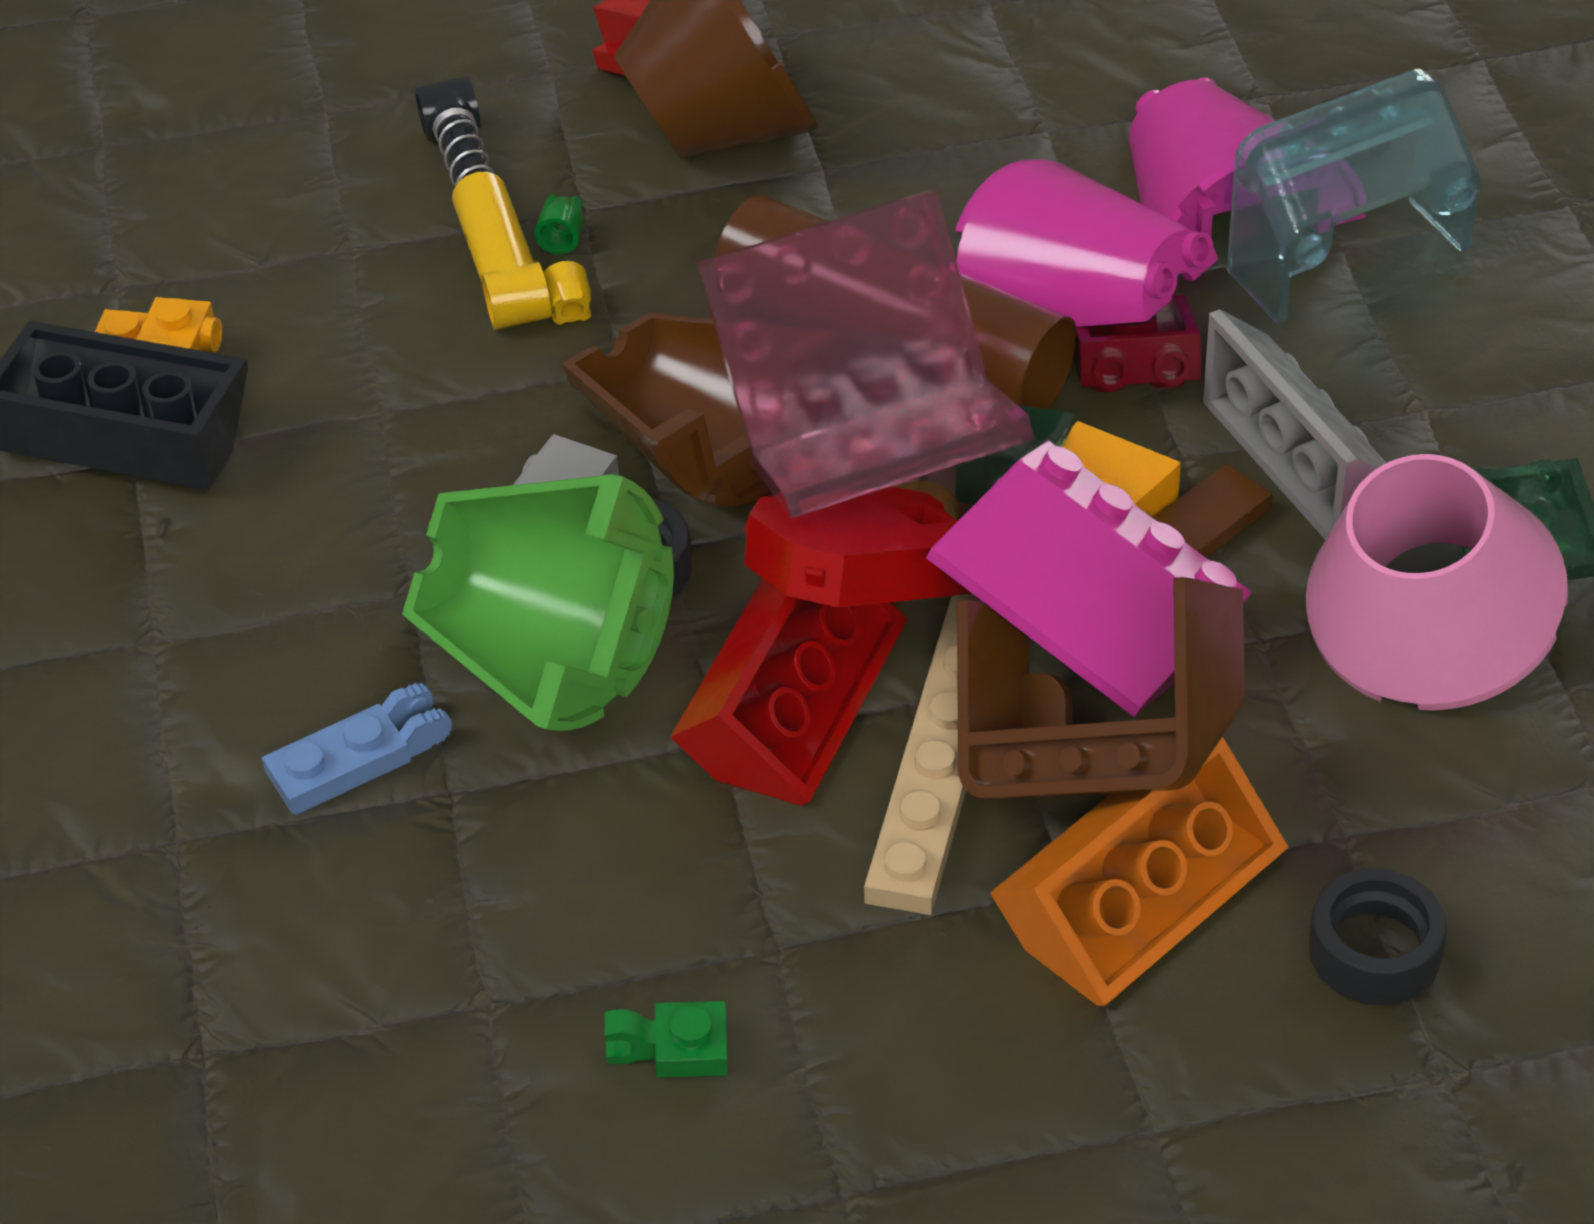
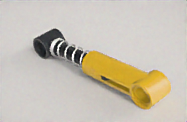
[415,76,552,330]

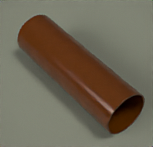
[713,194,1077,424]

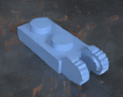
[261,682,453,815]

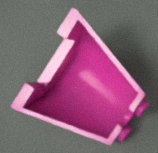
[1129,77,1366,237]
[947,159,1218,327]

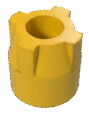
[543,261,591,325]

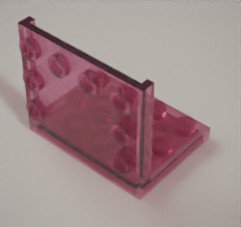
[696,188,1035,518]

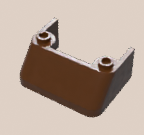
[957,577,1245,800]

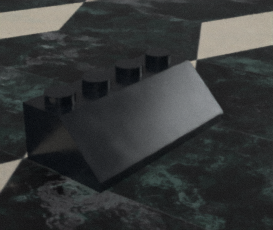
[0,320,248,490]

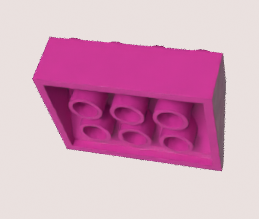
[926,440,1252,717]

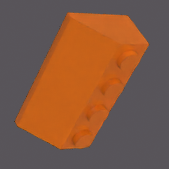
[990,737,1289,1006]

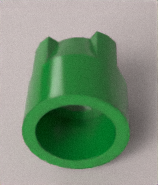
[534,194,585,255]

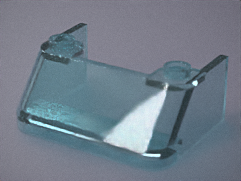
[1227,69,1480,324]

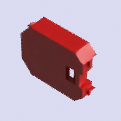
[744,486,972,608]

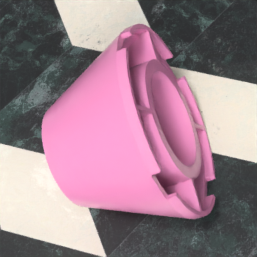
[1306,454,1568,711]

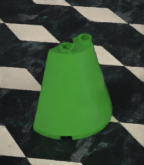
[402,474,674,731]

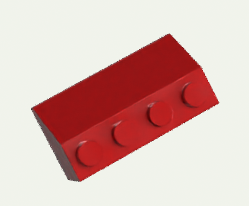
[670,578,908,806]

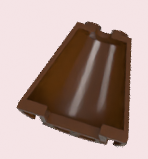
[562,312,839,506]

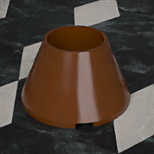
[613,0,818,159]

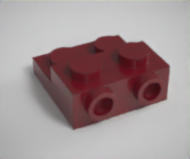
[1075,295,1201,392]

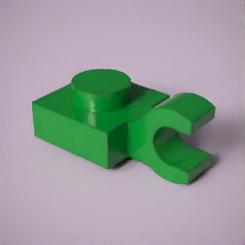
[605,1001,727,1078]

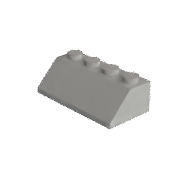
[1203,309,1387,540]

